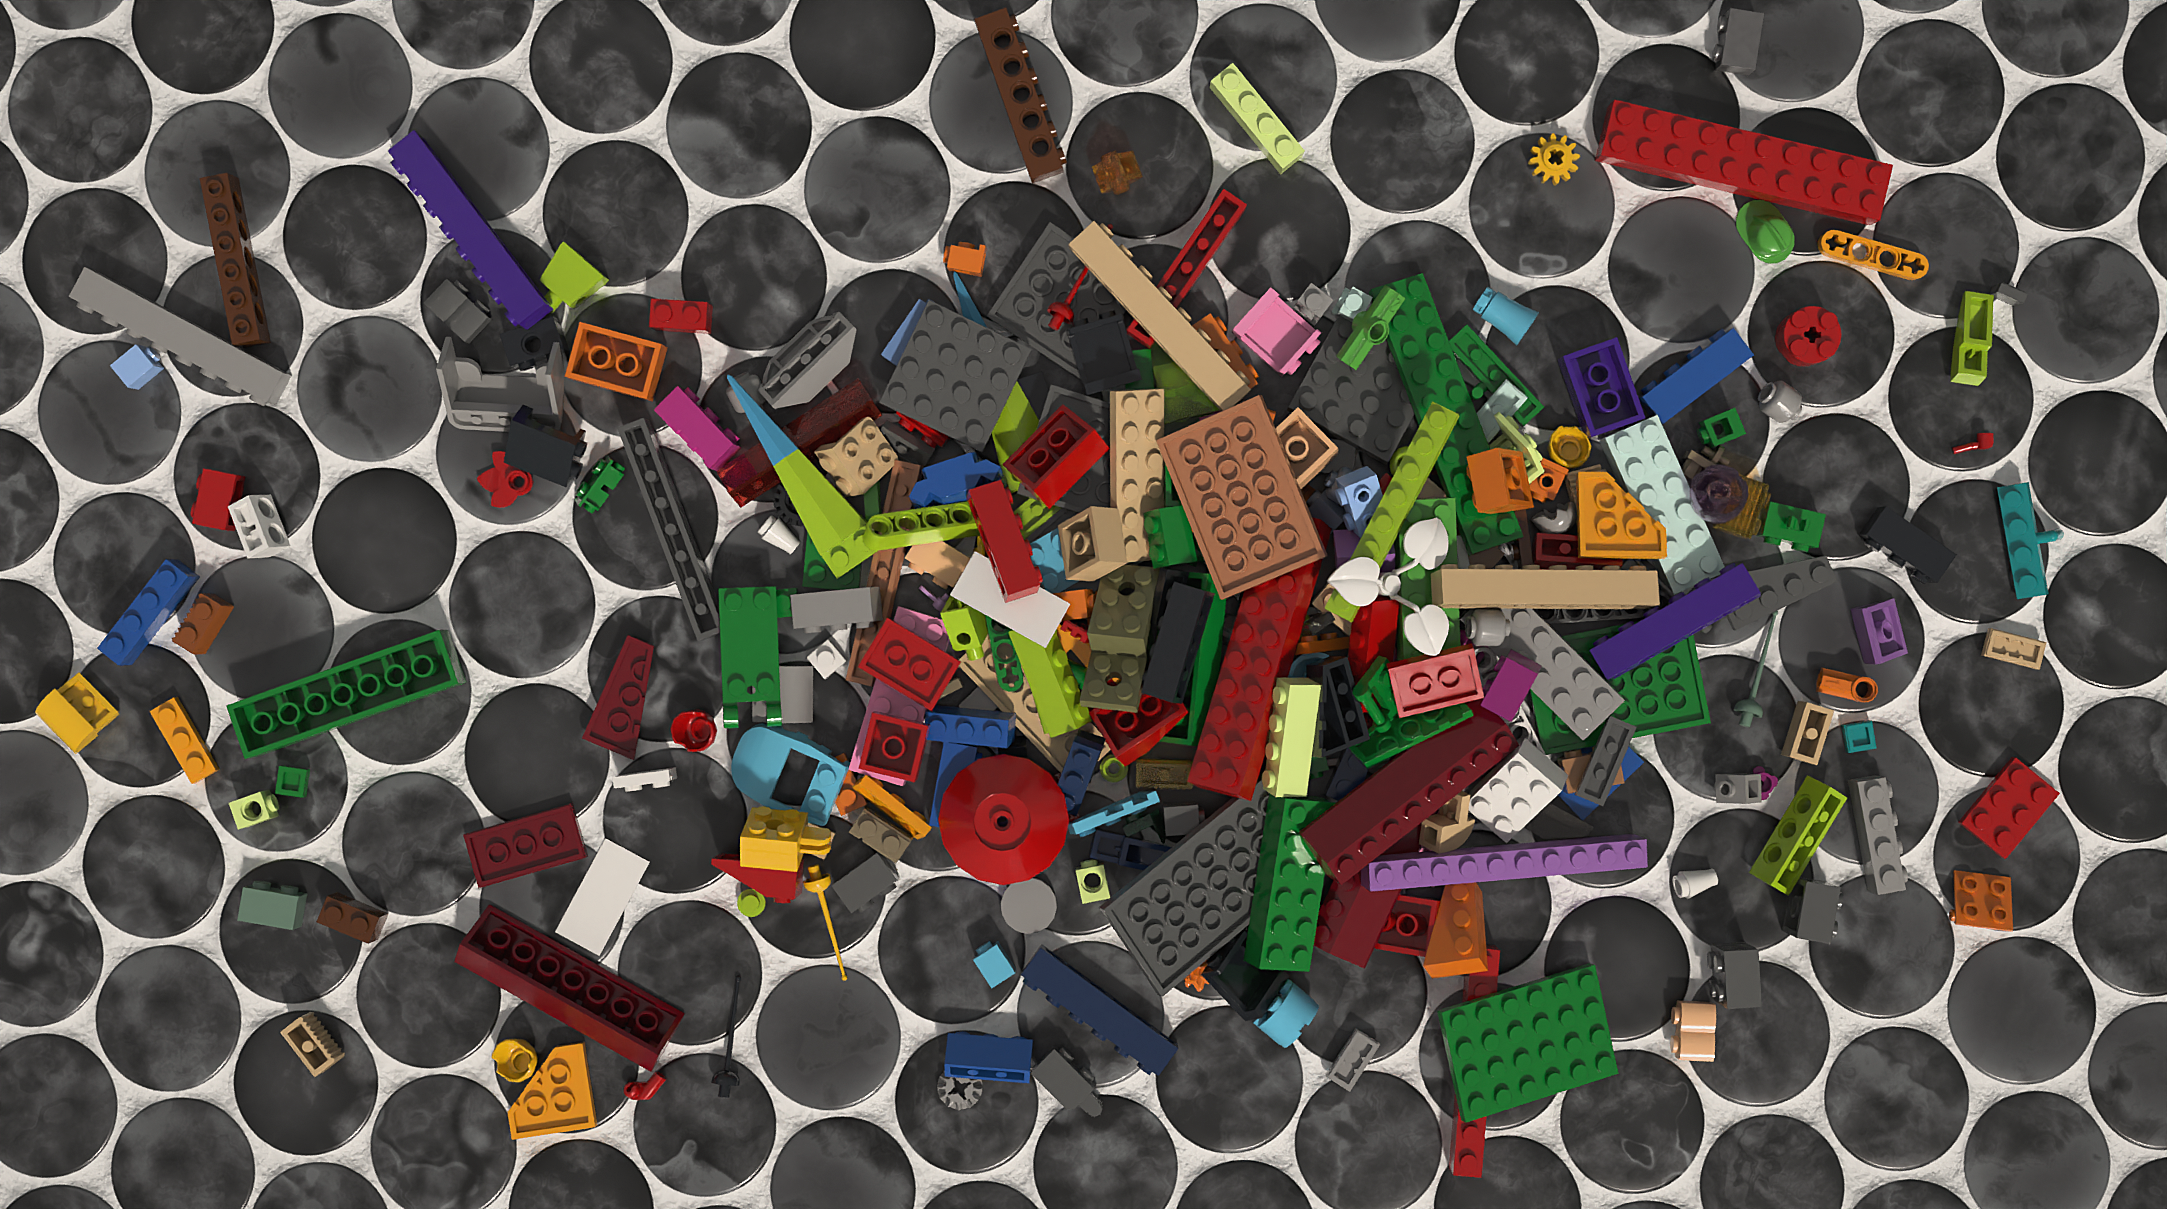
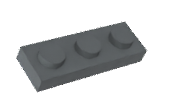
[1575,716,1637,806]

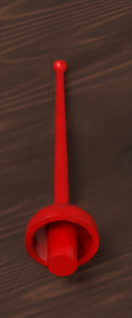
[1047,224,1113,330]

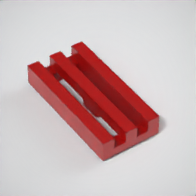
[1060,620,1089,643]

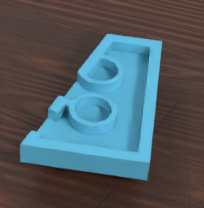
[1068,791,1160,837]

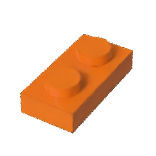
[1295,632,1350,655]
[834,753,868,816]

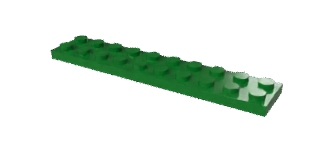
[1369,273,1524,556]

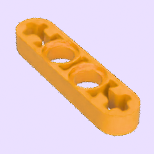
[1817,230,1929,280]

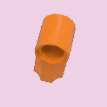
[1816,668,1878,702]

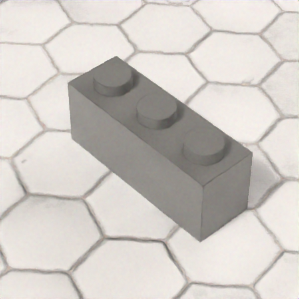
[790,587,883,633]

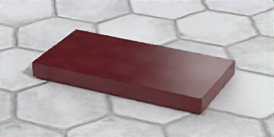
[463,803,588,889]

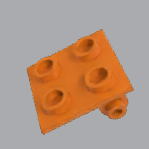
[1949,870,2013,932]

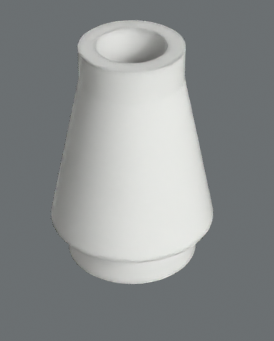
[758,514,801,554]
[1673,869,1718,899]

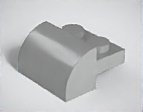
[752,666,813,723]

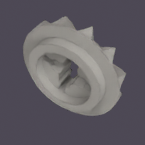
[937,1070,982,1111]

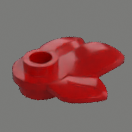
[477,451,533,508]

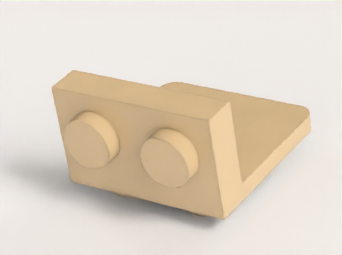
[814,417,898,497]

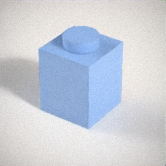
[110,344,164,390]

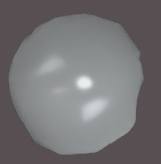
[1531,502,1577,534]

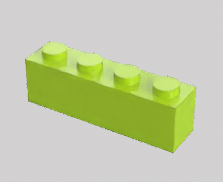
[1008,630,1092,738]

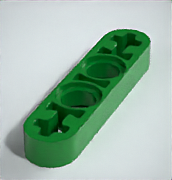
[984,614,1023,692]

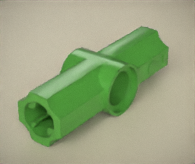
[1336,285,1405,370]

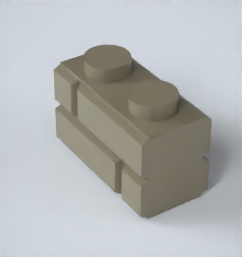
[849,806,914,863]

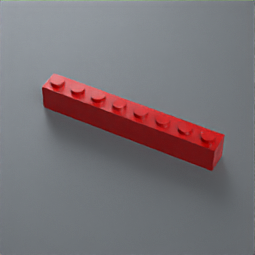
[1449,945,1500,1178]

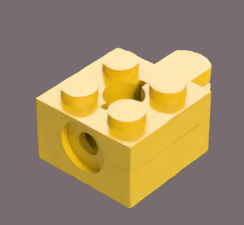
[740,806,831,872]

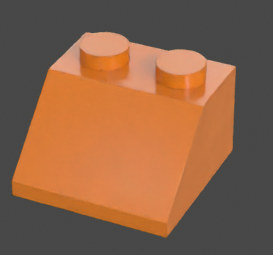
[1466,447,1534,514]

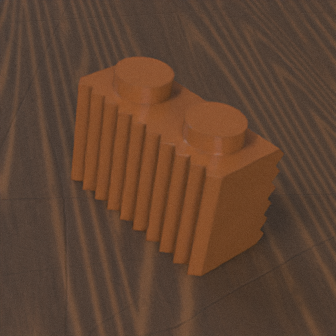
[172,593,234,655]

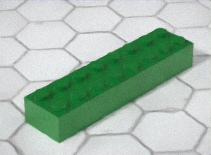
[226,630,467,759]

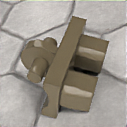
[1681,445,1735,495]

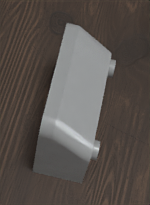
[436,337,565,432]

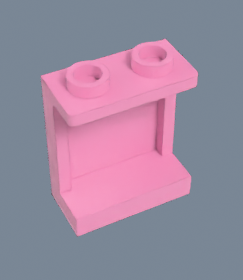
[1232,287,1321,377]

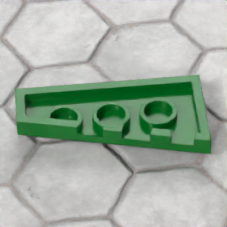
[1349,703,1474,769]

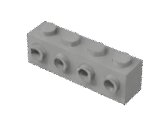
[1848,775,1908,895]

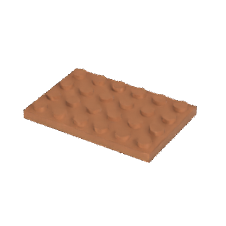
[1156,395,1328,600]

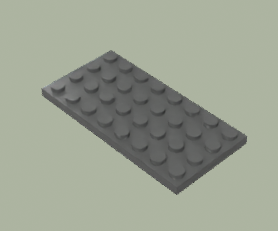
[1099,773,1269,997]

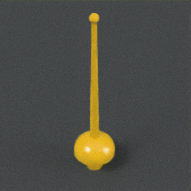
[803,864,847,981]

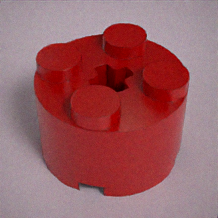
[1775,306,1841,366]

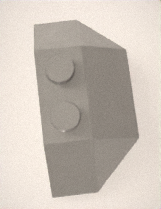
[758,312,857,409]

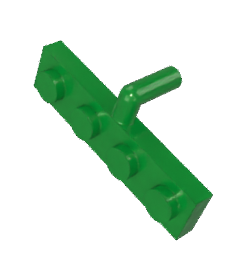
[1449,325,1544,427]

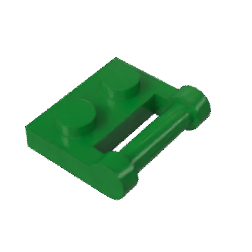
[1353,656,1397,733]

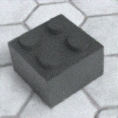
[1782,877,1843,944]
[1707,942,1762,1009]

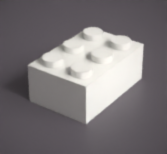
[1469,738,1568,843]

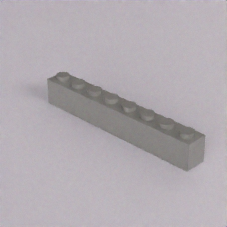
[69,267,292,406]

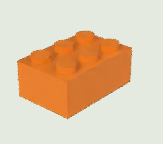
[565,322,668,402]

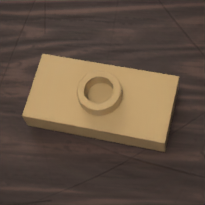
[1981,628,2047,670]

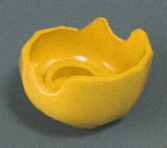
[1547,426,1591,469]
[492,1039,537,1082]

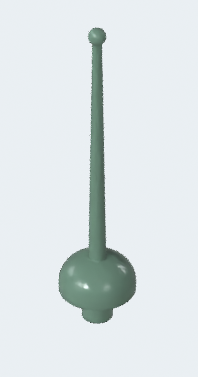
[1734,611,1778,728]

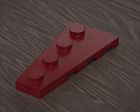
[582,634,654,760]

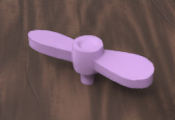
[918,585,950,612]

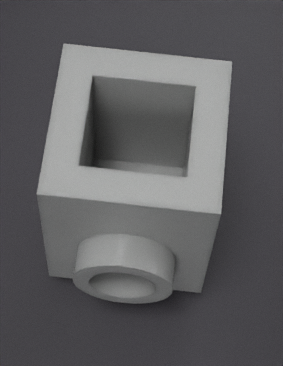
[1714,773,1762,804]

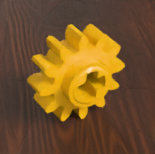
[1528,133,1580,186]

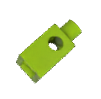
[540,241,609,313]
[940,595,988,661]

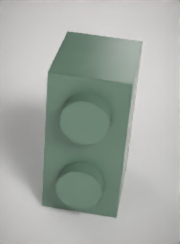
[237,881,307,930]

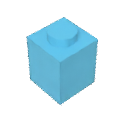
[973,941,1016,988]

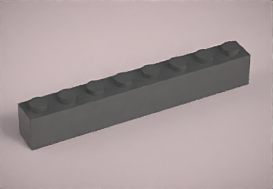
[617,418,720,641]

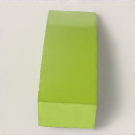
[1950,291,1994,386]

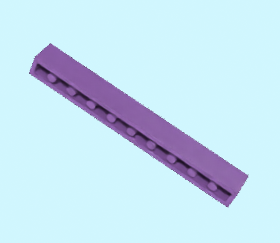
[1361,834,1648,891]

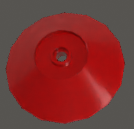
[938,754,1069,885]

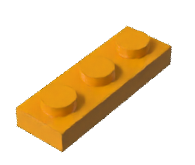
[150,697,220,784]
[852,775,932,840]

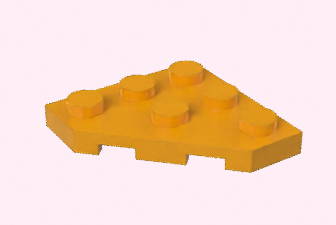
[1576,472,1667,559]
[508,1041,597,1140]

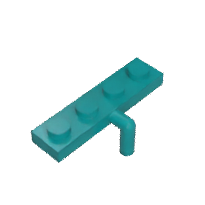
[1997,482,2064,599]

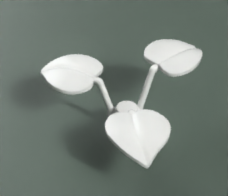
[1327,518,1449,656]

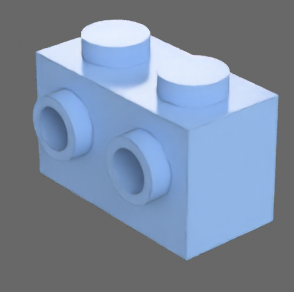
[1335,466,1383,538]

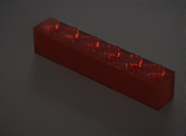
[717,378,882,508]

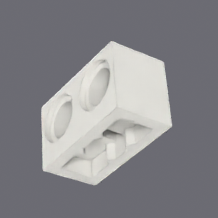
[228,494,291,559]

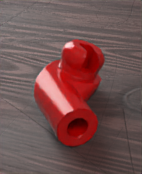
[623,1071,666,1100]

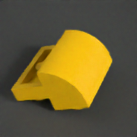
[35,672,119,754]

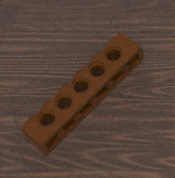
[974,8,1067,184]
[200,173,271,348]

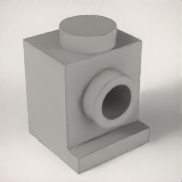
[1292,283,1334,326]

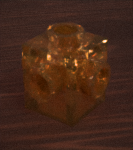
[1092,151,1143,195]

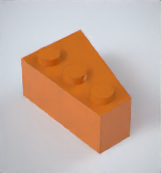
[1423,882,1488,979]

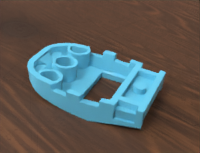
[731,723,850,826]

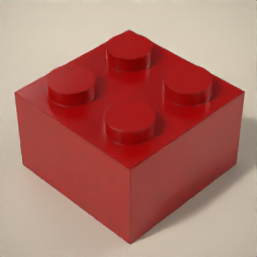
[858,711,931,782]

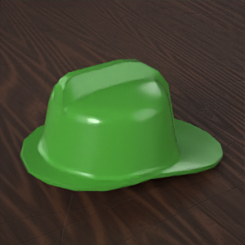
[1736,200,1795,264]

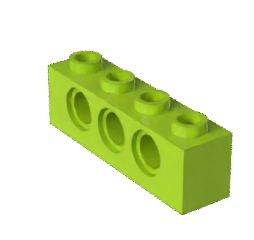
[1749,775,1847,896]

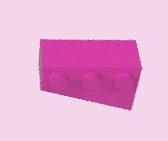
[654,386,741,471]

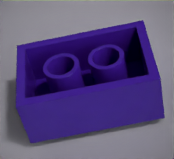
[1557,337,1645,438]

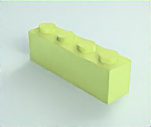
[1210,63,1305,174]
[1262,677,1321,797]

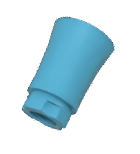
[1473,287,1539,346]

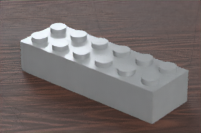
[1460,608,1625,740]

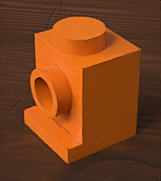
[943,242,987,277]
[1529,458,1569,504]

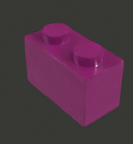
[1481,649,1542,722]

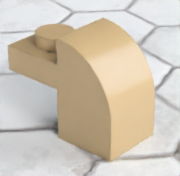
[1419,791,1475,854]

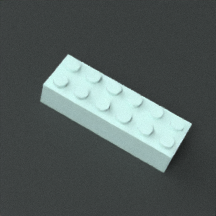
[1599,415,1725,595]

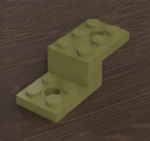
[1080,565,1160,713]

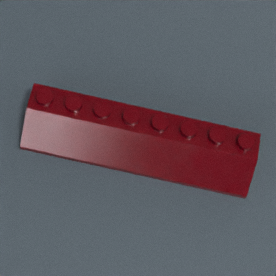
[1299,698,1520,885]
[1314,752,1439,968]
[454,904,685,1072]

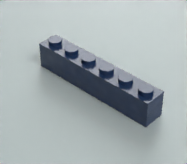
[1021,944,1178,1076]

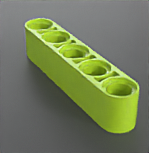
[862,502,980,551]

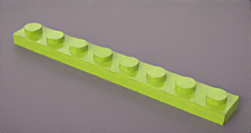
[1325,402,1460,623]

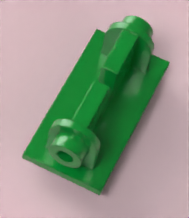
[575,455,625,514]

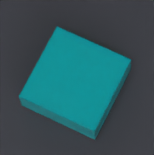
[1841,720,1877,753]

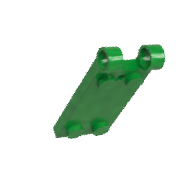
[718,586,782,729]

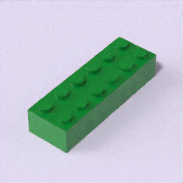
[1156,572,1226,746]
[1244,793,1335,972]

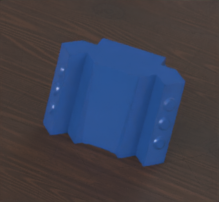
[909,452,1009,527]

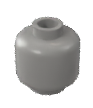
[726,372,766,413]
[1758,381,1802,423]
[1465,609,1510,646]

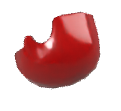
[670,709,718,752]

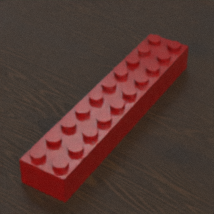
[1595,100,1893,225]
[1187,518,1332,801]

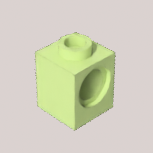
[229,790,279,830]
[1076,859,1110,904]

